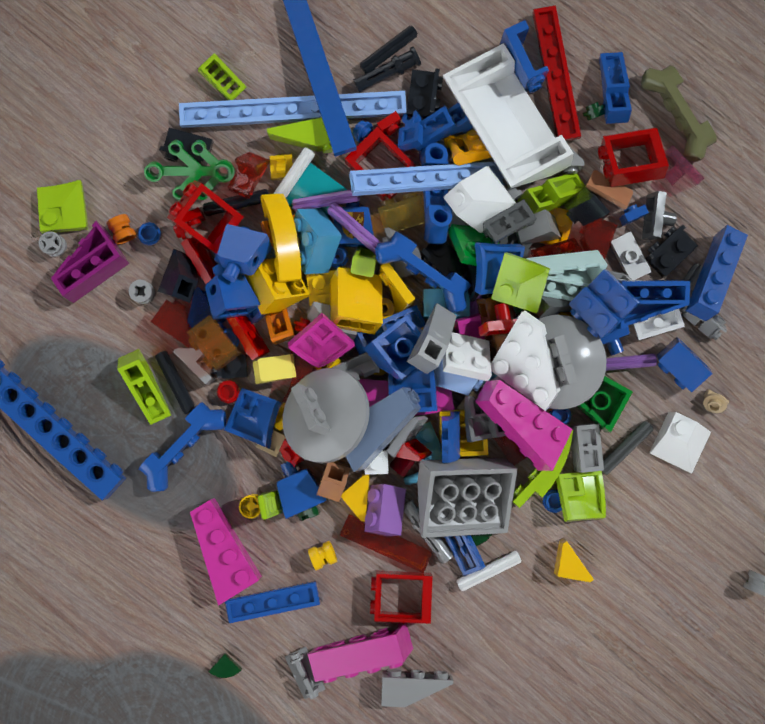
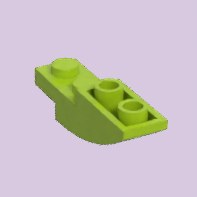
[512,430,573,508]

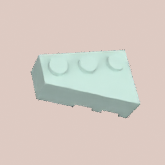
[526,250,608,301]

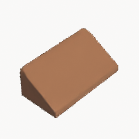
[585,170,633,209]

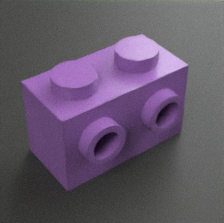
[365,484,406,536]

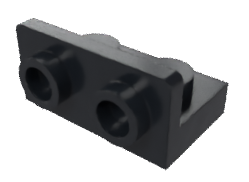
[406,68,443,118]
[159,128,214,166]
[645,224,698,278]
[420,241,464,277]

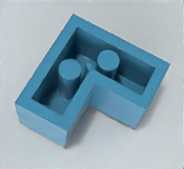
[294,209,342,274]

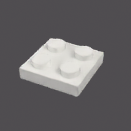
[443,332,492,381]

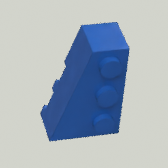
[616,280,690,329]

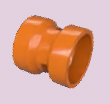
[106,214,137,245]

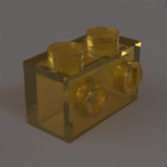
[377,192,425,235]

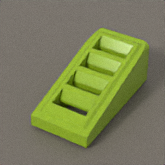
[198,53,247,100]
[350,247,377,277]
[257,490,283,520]

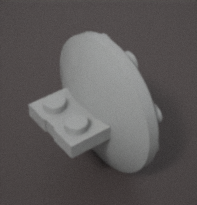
[538,315,606,409]
[283,368,369,463]

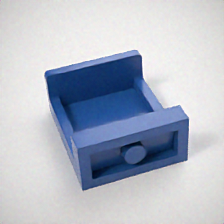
[500,20,549,93]

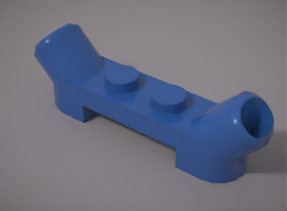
[419,143,452,244]
[375,232,471,312]
[139,402,226,492]

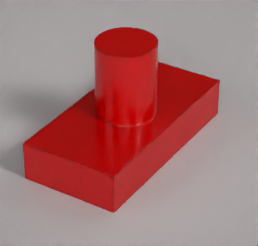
[478,303,517,336]

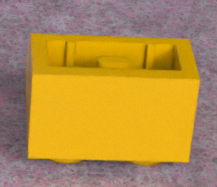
[244,258,310,315]

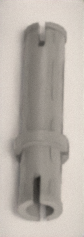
[404,499,453,564]

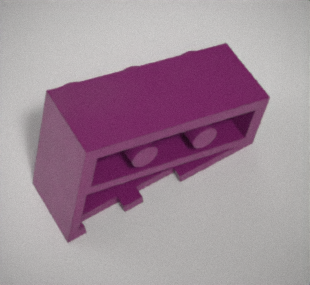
[51,221,130,303]

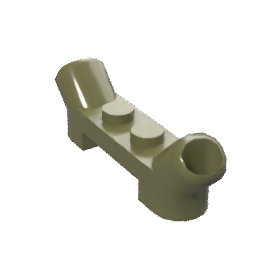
[641,65,717,162]

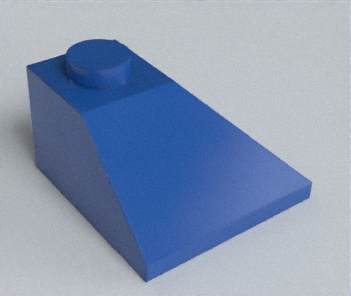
[364,315,421,380]

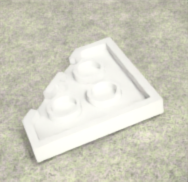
[491,311,560,411]

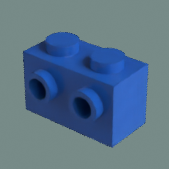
[657,337,713,393]

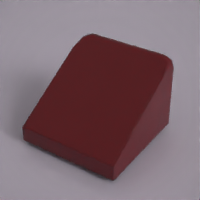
[390,457,416,477]

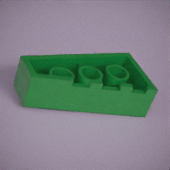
[577,376,633,433]

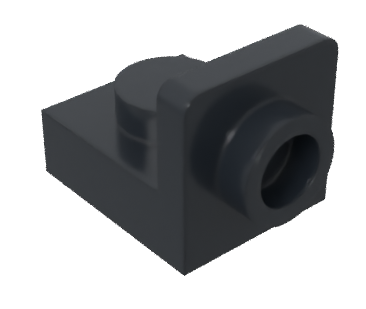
[213,354,248,379]

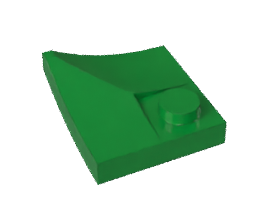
[448,224,499,266]

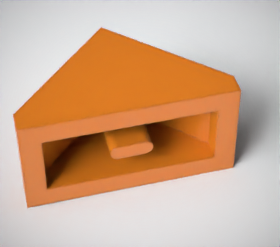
[265,308,296,345]

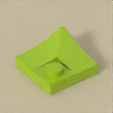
[37,180,88,234]
[491,252,550,313]
[556,471,606,522]

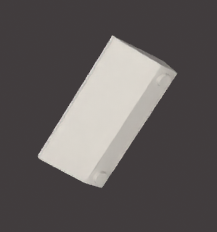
[443,43,574,188]

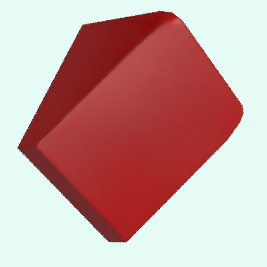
[396,439,432,461]

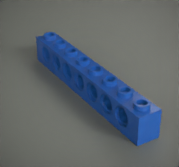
[0,360,126,500]

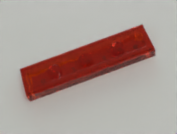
[339,514,433,573]

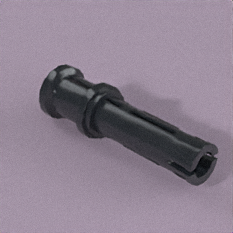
[353,46,421,93]

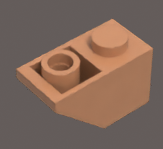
[317,460,351,502]

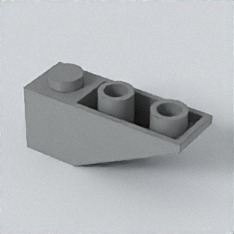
[407,303,457,374]
[381,669,453,707]

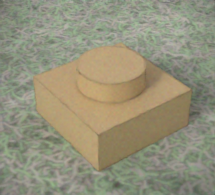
[256,429,286,457]

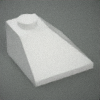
[443,166,516,233]
[649,412,711,473]

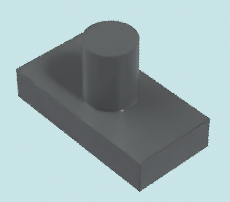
[642,191,677,241]

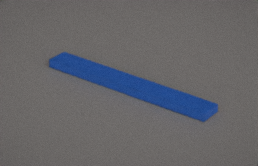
[283,0,357,157]

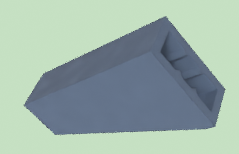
[346,387,421,472]

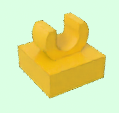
[269,154,293,180]

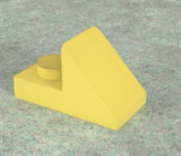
[253,354,296,384]

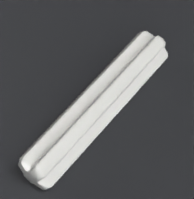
[273,147,315,197]
[456,551,521,591]

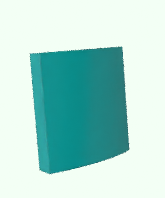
[286,162,347,218]

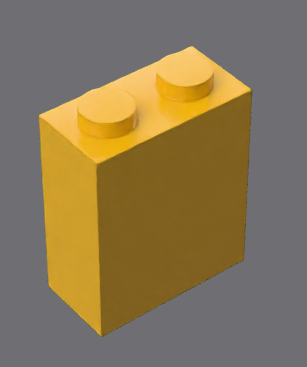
[330,267,383,334]

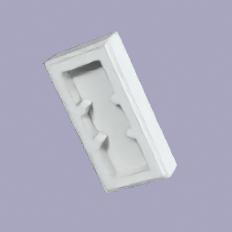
[609,231,652,280]

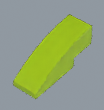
[517,173,585,214]

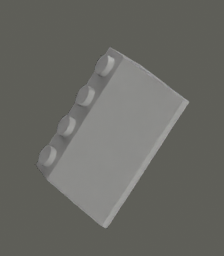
[417,458,517,538]

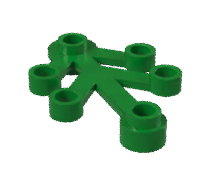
[144,140,235,200]

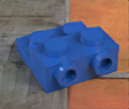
[569,269,640,338]

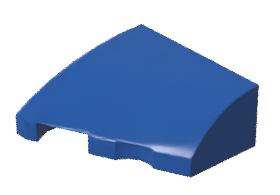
[441,411,460,463]

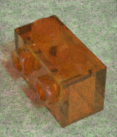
[187,315,241,371]

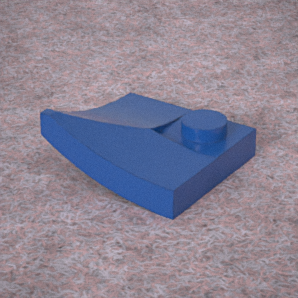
[475,242,525,295]
[388,368,438,412]
[224,388,281,449]

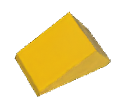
[341,474,370,521]
[554,538,594,582]

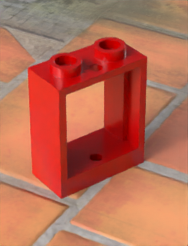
[345,127,416,202]
[598,128,669,187]
[167,180,244,254]
[370,570,433,624]

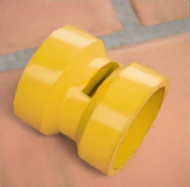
[239,494,261,519]
[308,540,338,571]

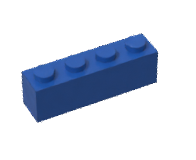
[686,225,748,321]

